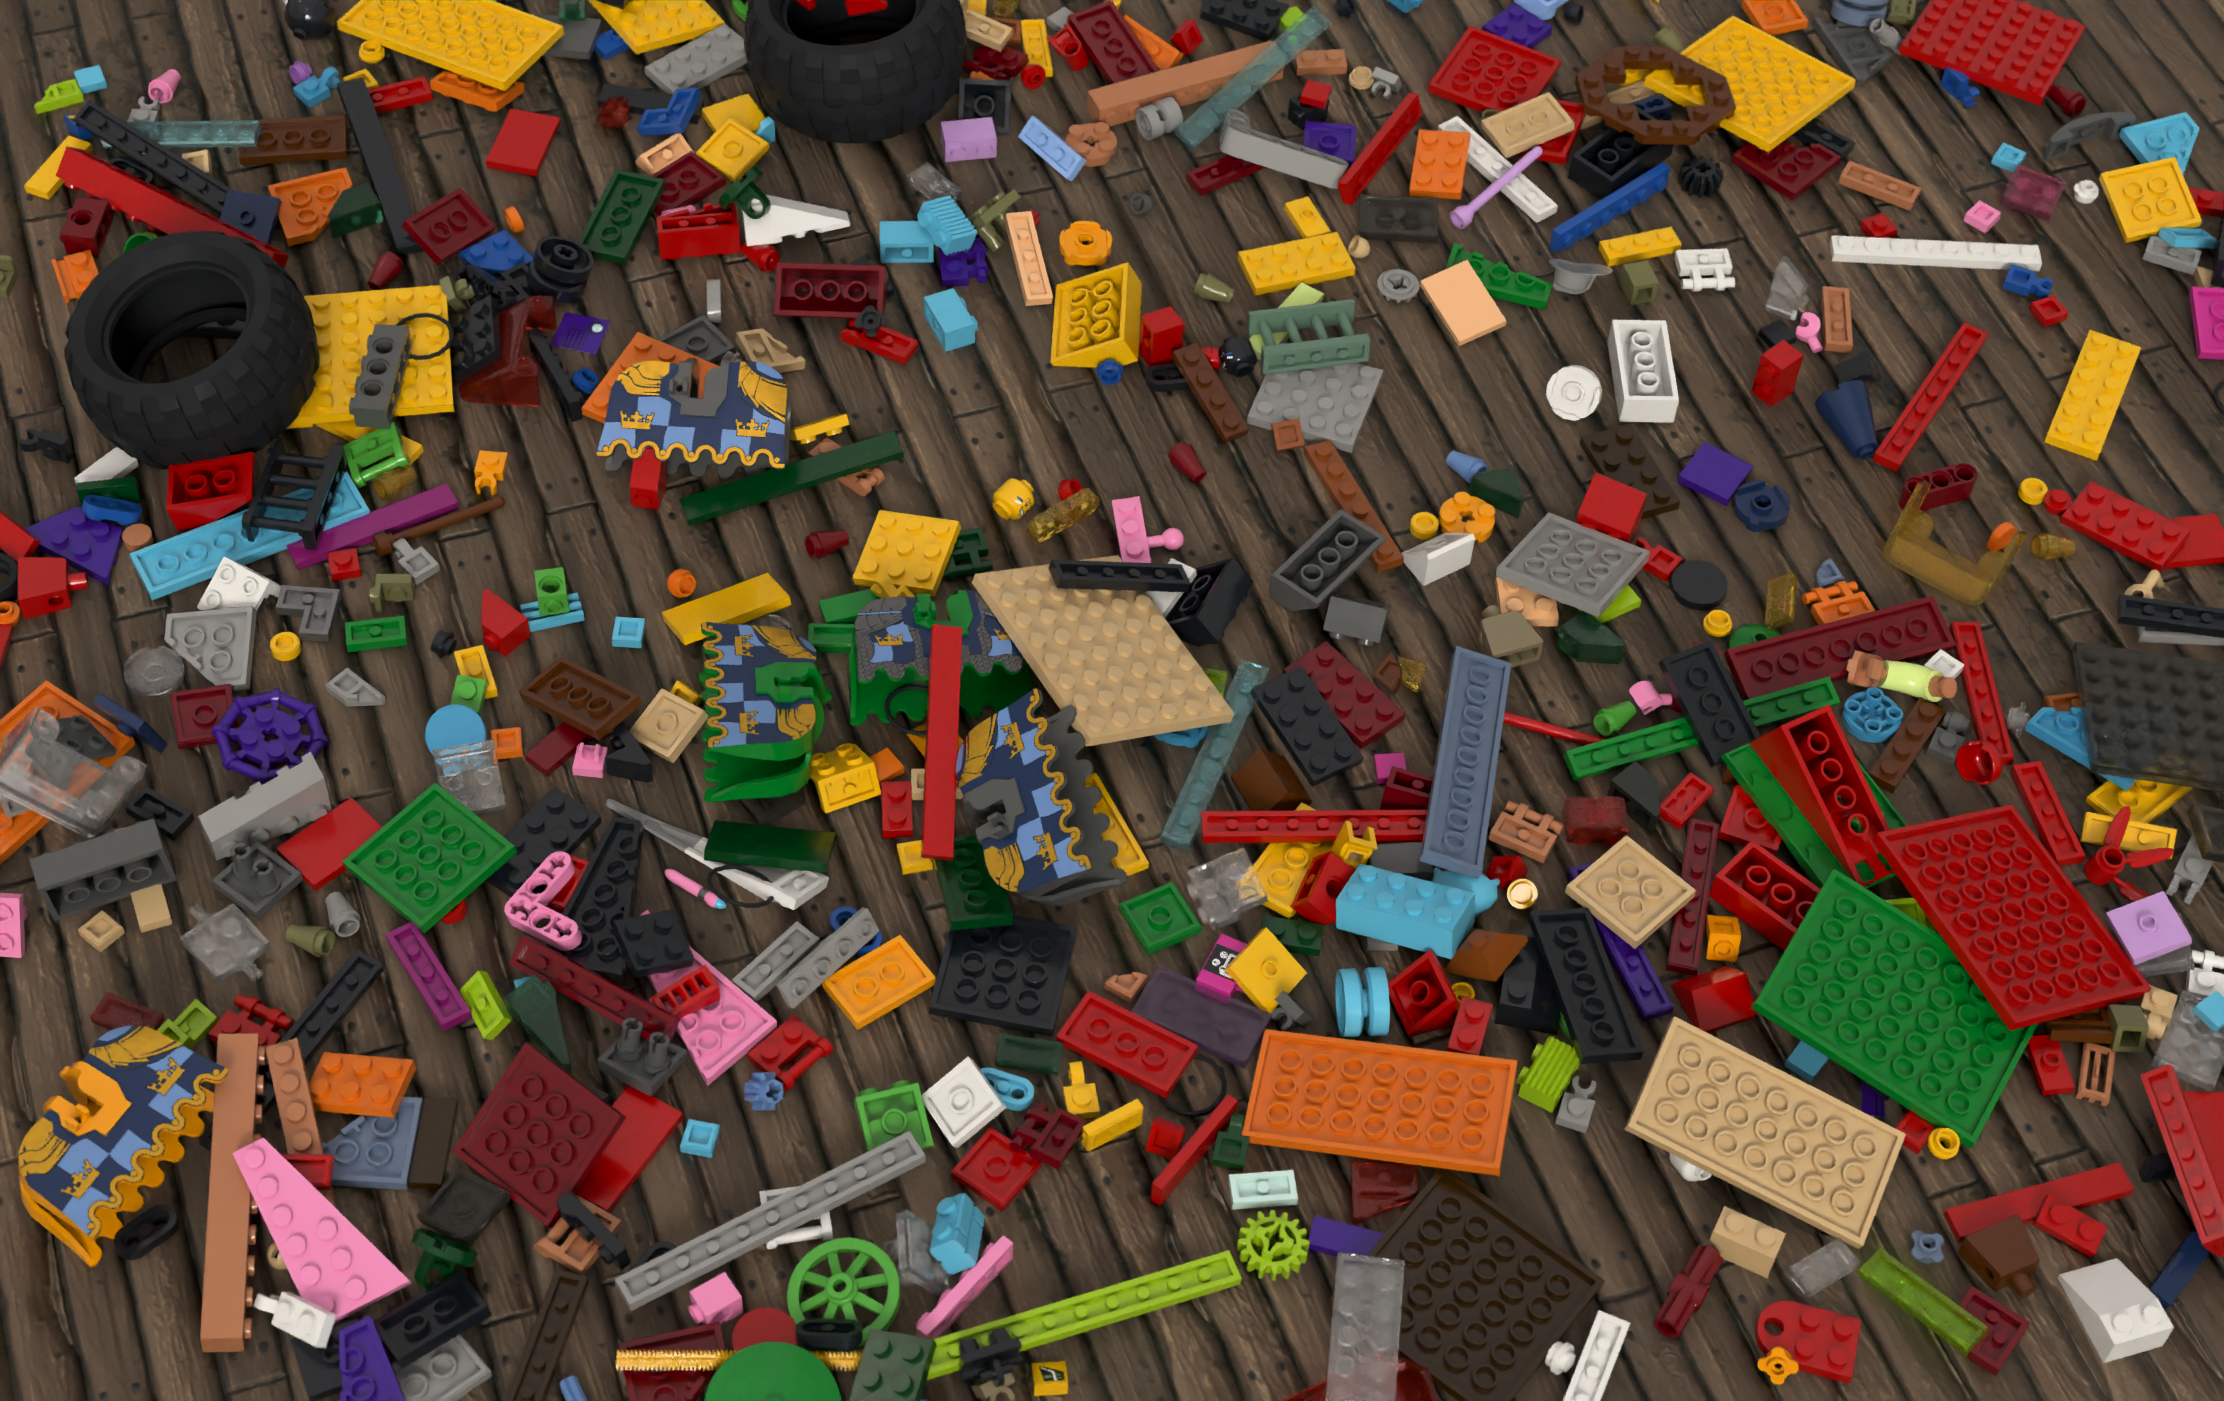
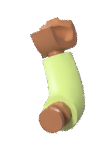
[1846,650,1957,702]

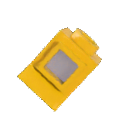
[1331,821,1378,870]

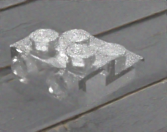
[1186,847,1268,931]

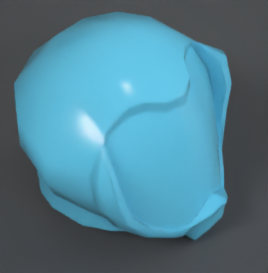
[1432,867,1500,917]

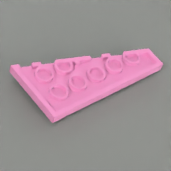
[641,910,777,1086]
[233,1138,411,1324]

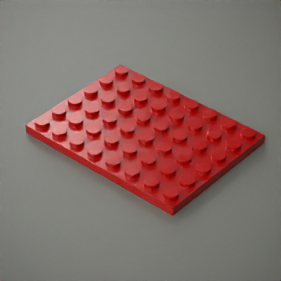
[1872,804,2152,1031]

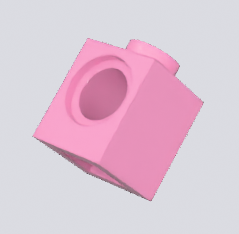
[688,1272,743,1326]

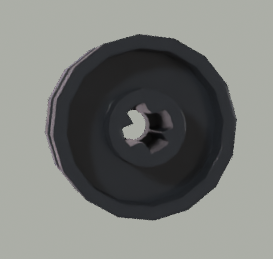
[526,236,594,303]

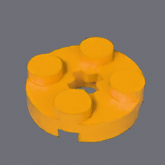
[1059,221,1112,266]
[1438,492,1495,543]

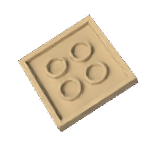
[1565,835,1696,949]

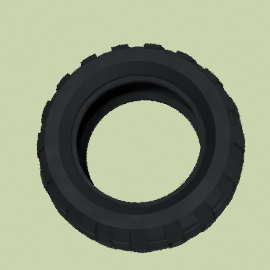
[744,0,967,144]
[64,231,320,470]

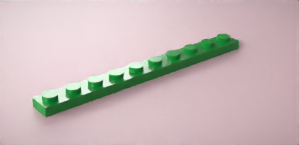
[1563,677,1841,782]

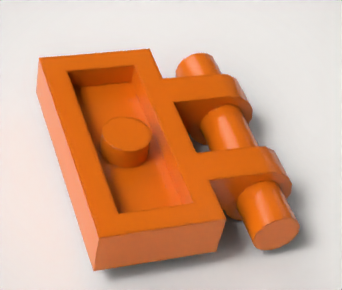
[1802,581,1875,625]

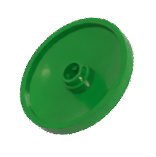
[705,1342,841,1401]

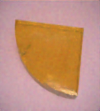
[1398,656,1427,692]

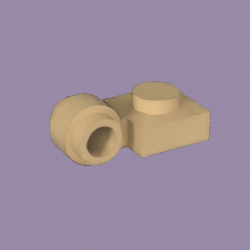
[2140,985,2178,1040]

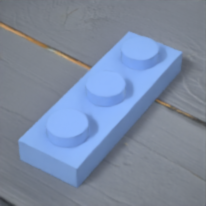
[1018,115,1087,181]

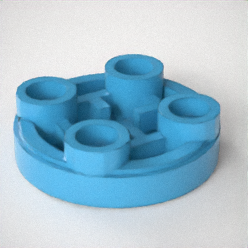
[1841,687,1903,743]
[425,704,487,765]

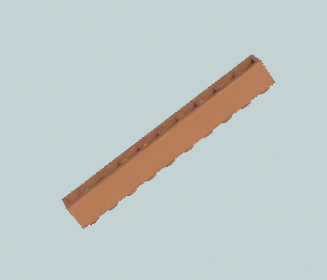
[200,1033,266,1352]

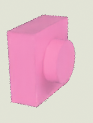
[1963,200,2001,233]

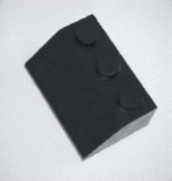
[1165,557,1253,647]

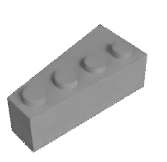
[198,752,332,861]

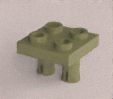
[967,189,1020,252]

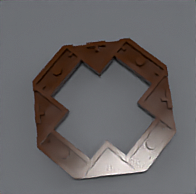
[1575,45,1736,145]

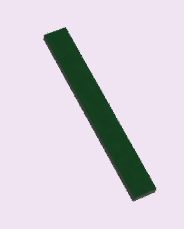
[680,431,904,526]

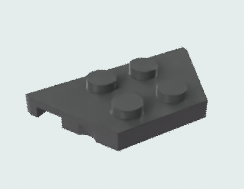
[1812,17,1891,87]

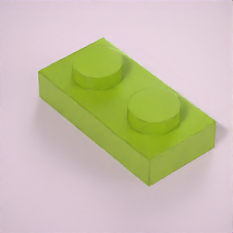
[459,970,513,1040]

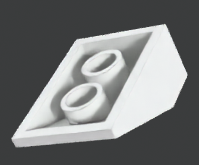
[2058,1258,2174,1363]

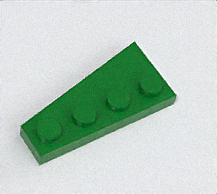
[1446,242,1552,310]

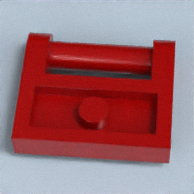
[747,1015,834,1092]

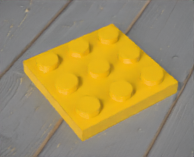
[2099,157,2202,243]
[852,510,961,596]

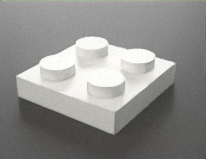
[921,1057,1007,1148]

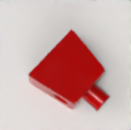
[18,557,89,619]

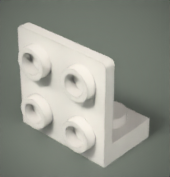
[197,556,281,611]

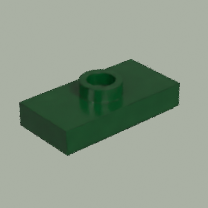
[77,477,141,507]

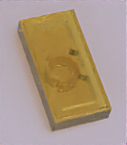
[1764,572,1798,629]

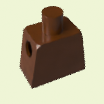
[1958,1215,2040,1298]

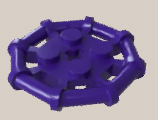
[212,688,328,784]

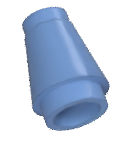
[1446,450,1488,484]

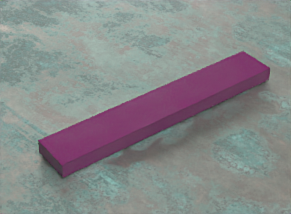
[286,483,459,570]

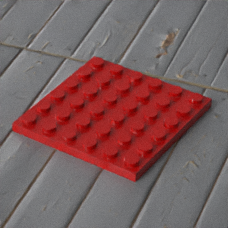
[1898,0,2086,106]

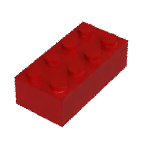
[1709,840,1820,951]

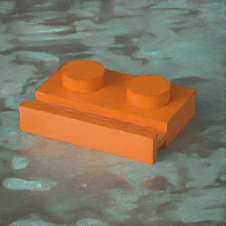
[51,250,99,304]

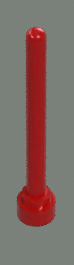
[1503,711,1606,745]

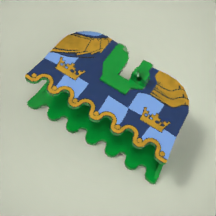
[698,622,832,803]

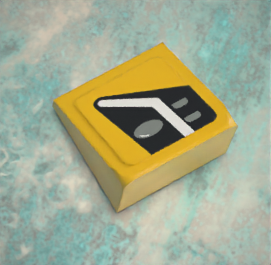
[1031,1361,1068,1396]

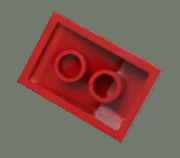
[166,452,255,531]

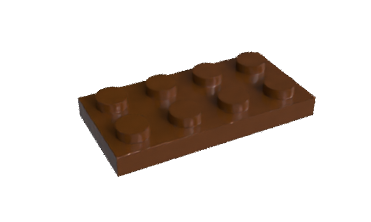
[239,115,347,165]
[519,656,642,740]

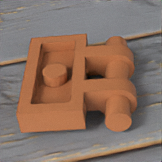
[1489,800,1564,864]

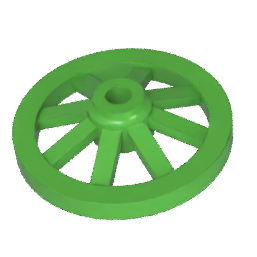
[787,1238,902,1351]

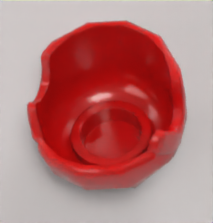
[1956,740,2003,785]

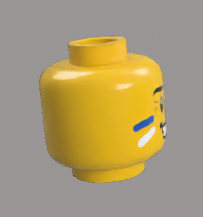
[992,478,1034,520]

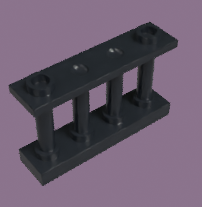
[242,437,347,550]

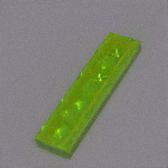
[1859,1248,1988,1355]

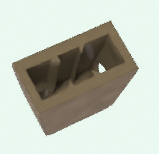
[1478,605,1544,668]

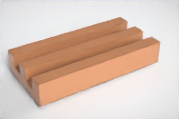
[2075,1042,2116,1106]

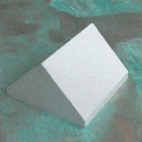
[1401,533,1475,586]

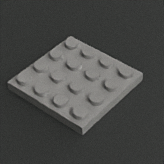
[1247,341,1384,453]
[1496,512,1650,617]

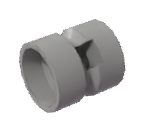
[1135,97,1183,141]

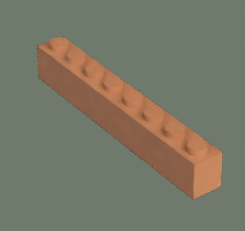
[1086,40,1285,127]

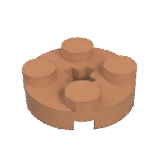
[1066,122,1117,167]

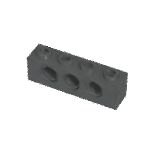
[349,324,412,429]

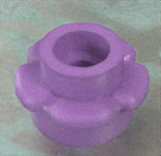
[289,60,312,85]

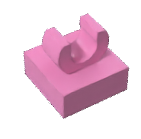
[572,743,609,778]

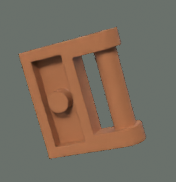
[534,1195,622,1275]

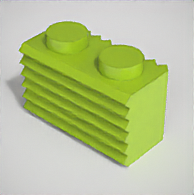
[1516,1036,1580,1113]

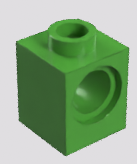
[534,567,569,616]

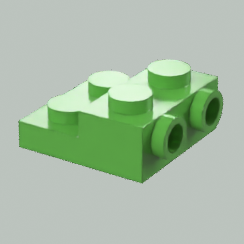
[853,1080,934,1152]

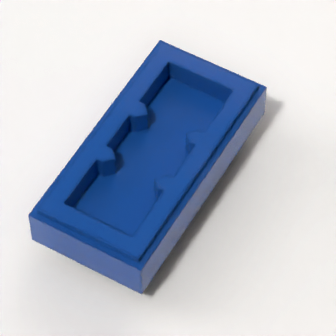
[594,29,630,61]

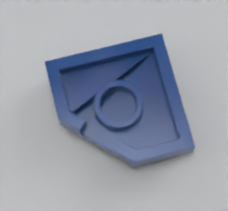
[460,229,533,274]

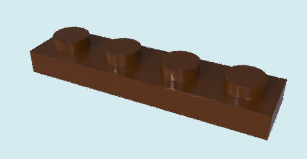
[1171,342,1249,443]
[1869,697,1947,794]

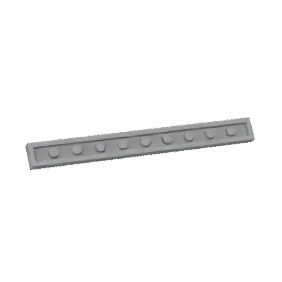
[614,1131,926,1311]

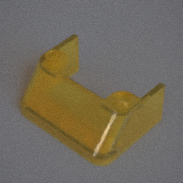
[1883,481,2028,606]

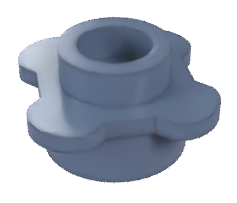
[1911,1230,1944,1264]

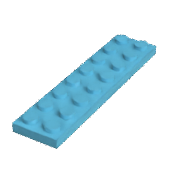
[129,472,370,600]

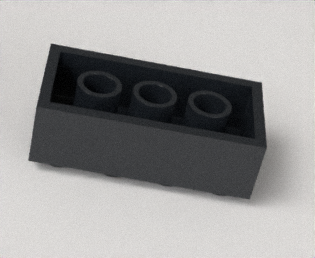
[1568,107,1674,200]

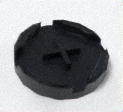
[1670,560,1728,610]

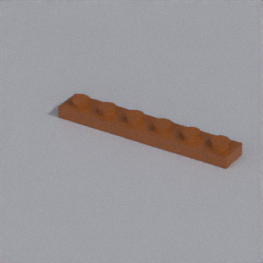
[1304,439,1404,573]

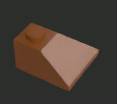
[1445,928,1528,982]

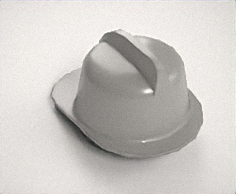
[1549,259,1613,294]

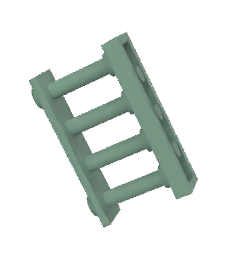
[1248,299,1371,374]

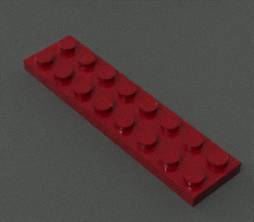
[1724,596,1956,700]

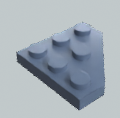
[322,1097,423,1190]

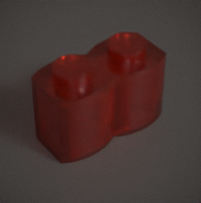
[1562,796,1629,845]

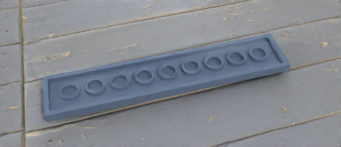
[1419,646,1511,879]

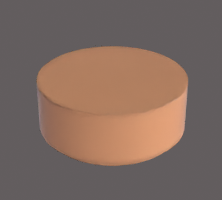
[122,524,153,552]

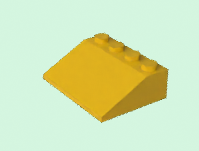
[1050,262,1142,368]

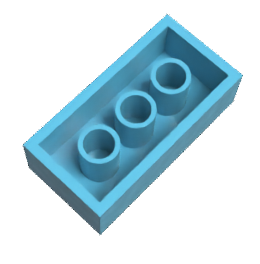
[1336,863,1475,959]

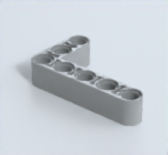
[1219,109,1348,189]

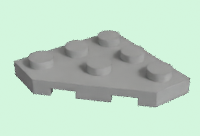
[164,606,257,691]

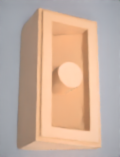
[635,133,695,176]

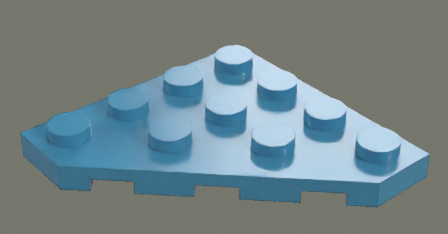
[2025,707,2187,791]

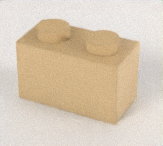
[1708,1206,1786,1278]

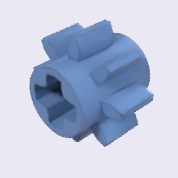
[744,1072,784,1111]

